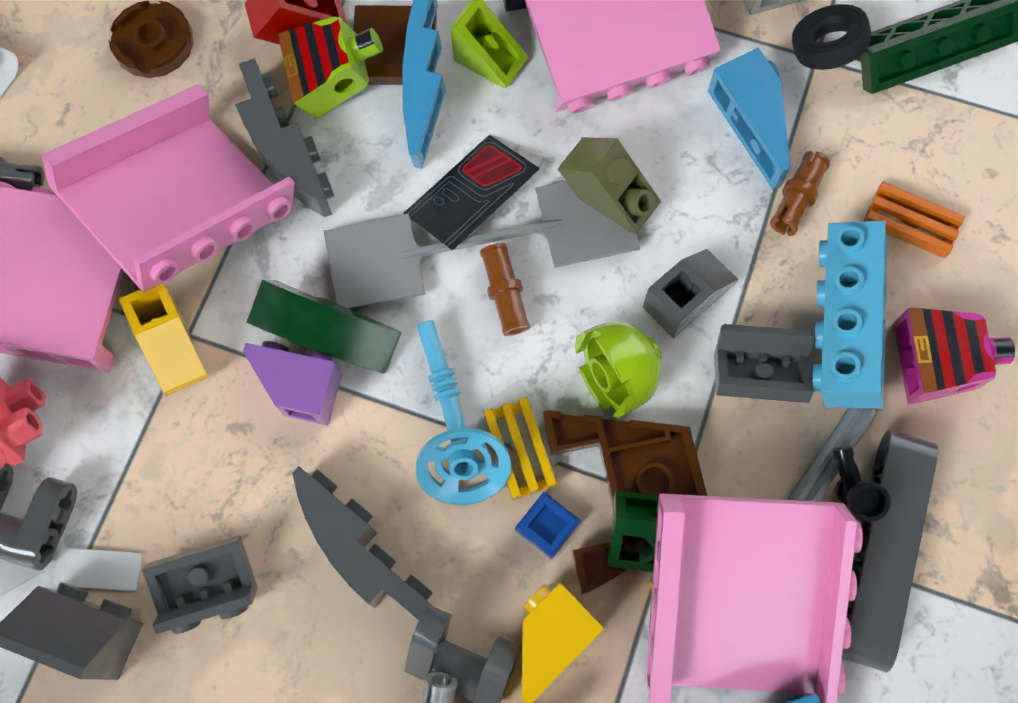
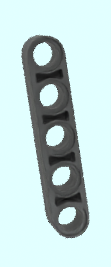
[842,430,938,673]

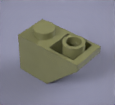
[558,137,661,234]

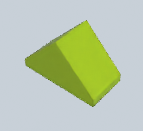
[450,0,529,88]

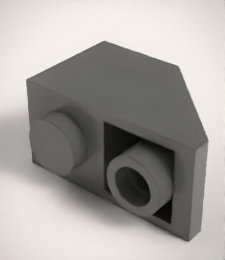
[643,249,739,339]

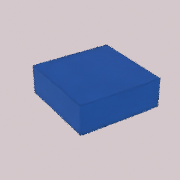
[515,492,581,560]

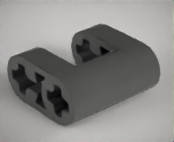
[0,463,77,571]
[404,604,522,703]

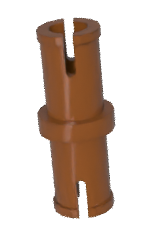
[770,151,830,236]
[480,243,531,336]

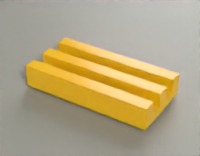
[483,397,557,501]

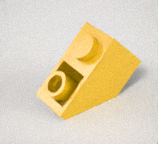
[119,284,209,396]

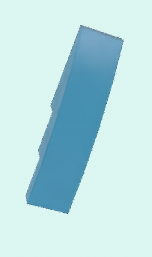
[402,0,446,169]

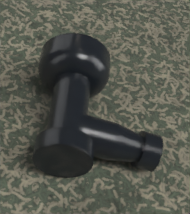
[833,445,891,522]

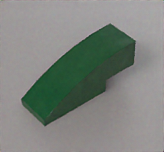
[246,280,402,374]

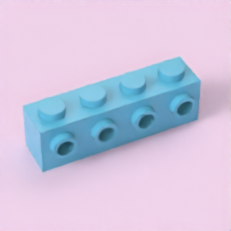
[813,221,887,409]

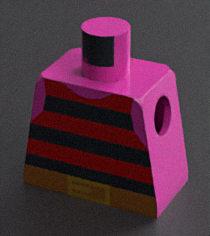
[893,308,1015,405]

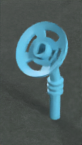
[416,320,511,505]

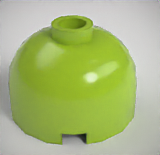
[575,321,662,418]

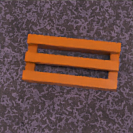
[863,181,965,259]

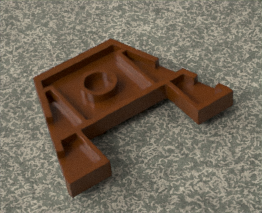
[543,410,708,595]

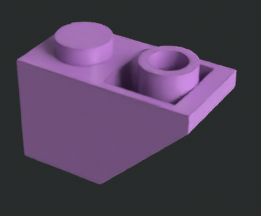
[243,341,342,426]

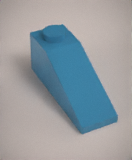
[708,47,791,191]

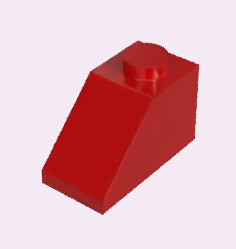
[244,0,348,45]

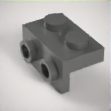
[714,324,815,403]
[142,535,258,634]

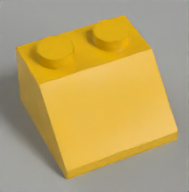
[522,583,604,703]

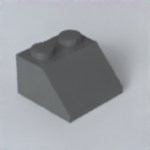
[0,582,144,680]

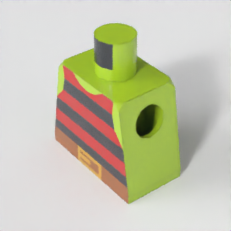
[278,17,383,119]

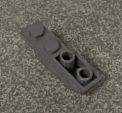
[235,58,334,217]
[292,466,433,620]

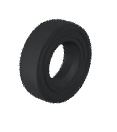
[792,4,871,70]

